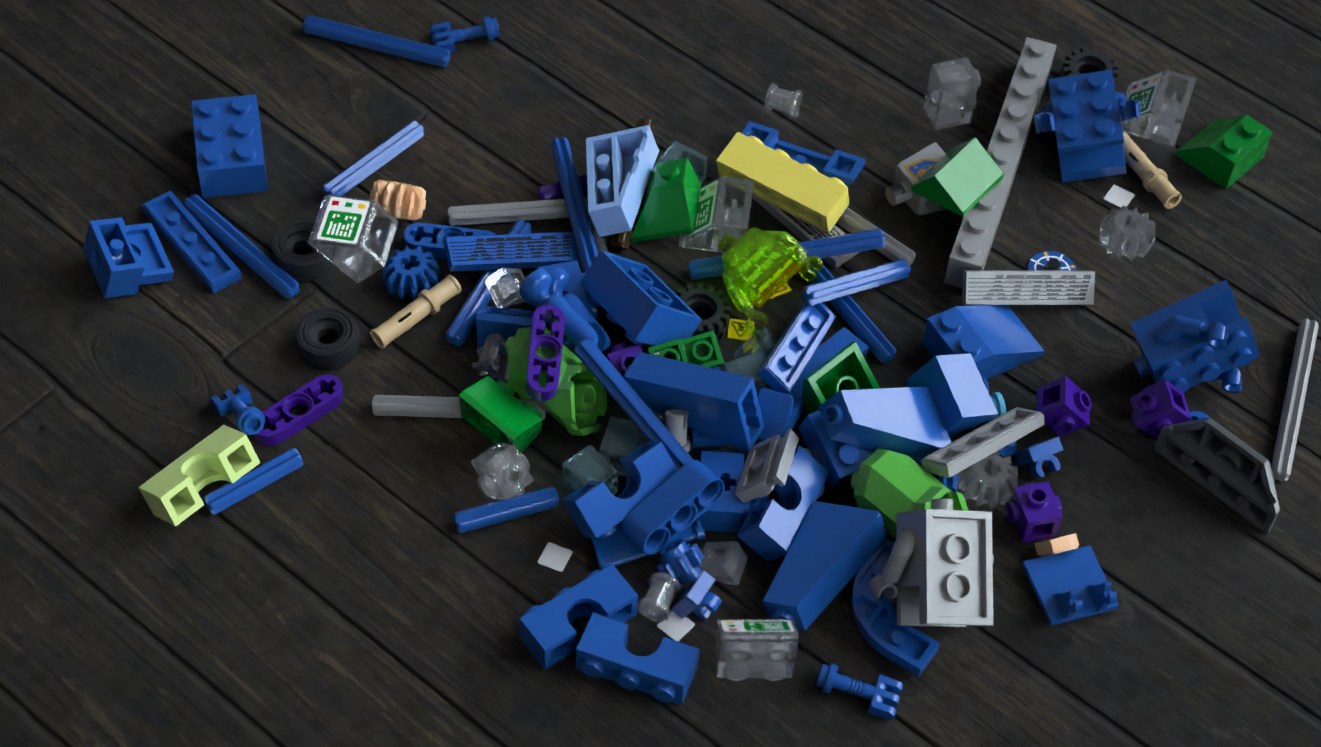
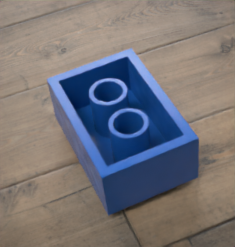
[192,94,268,198]
[580,250,702,347]

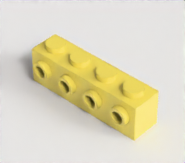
[716,132,849,233]

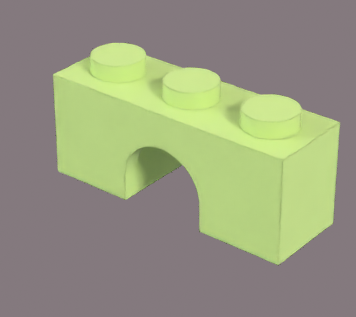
[139,425,260,526]

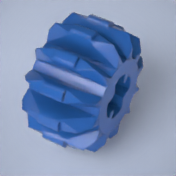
[382,245,439,301]

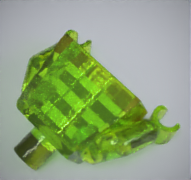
[718,227,823,334]

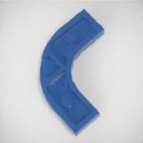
[851,539,940,677]

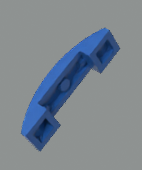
[742,121,865,185]

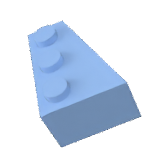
[586,125,659,237]

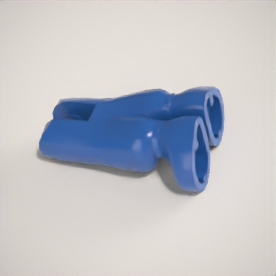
[519,267,611,352]

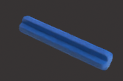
[204,448,303,514]
[454,487,559,533]

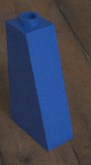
[623,352,765,452]
[818,386,952,464]
[763,501,888,630]

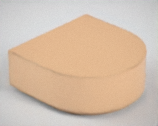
[1035,533,1079,557]

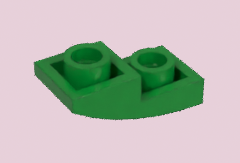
[648,330,724,368]

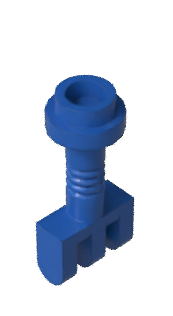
[430,16,500,53]
[210,384,265,435]
[816,663,903,720]

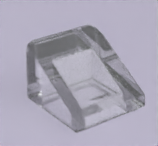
[485,268,525,308]
[699,541,748,585]

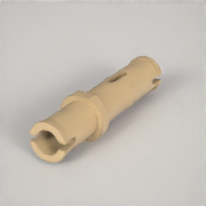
[1122,132,1182,209]
[370,275,462,349]

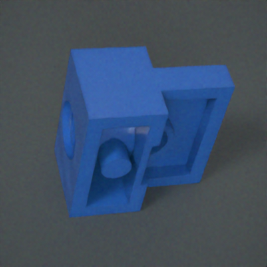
[83,217,174,298]

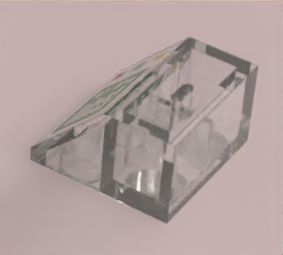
[1120,70,1197,147]
[679,176,754,253]
[308,194,399,283]
[715,619,799,681]

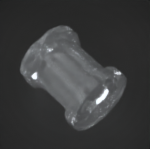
[764,83,803,118]
[637,572,681,622]

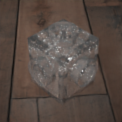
[471,442,534,500]

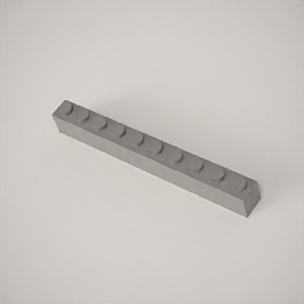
[944,37,1057,288]

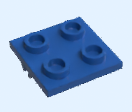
[1022,546,1119,626]

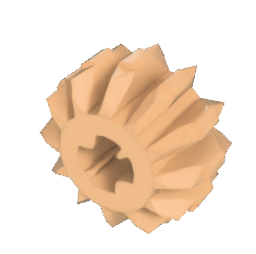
[369,180,426,220]

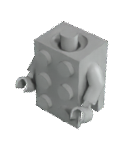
[869,499,994,627]

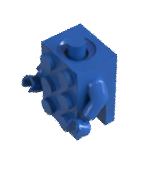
[1034,70,1140,183]
[1130,280,1260,393]

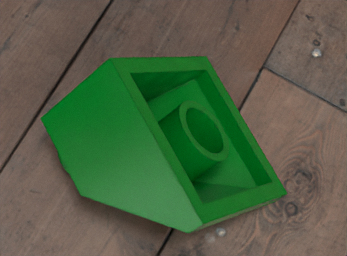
[631,158,701,242]

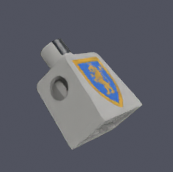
[885,142,946,215]

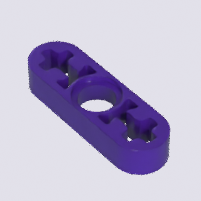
[526,305,565,401]
[255,374,343,447]

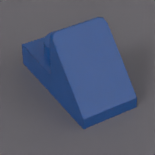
[755,388,805,444]

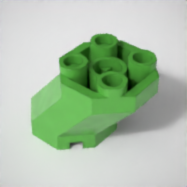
[506,327,607,436]
[851,448,969,539]

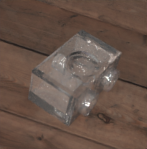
[924,57,981,130]

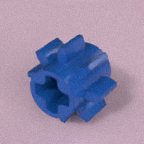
[657,539,705,585]

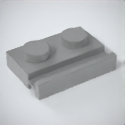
[735,428,799,503]

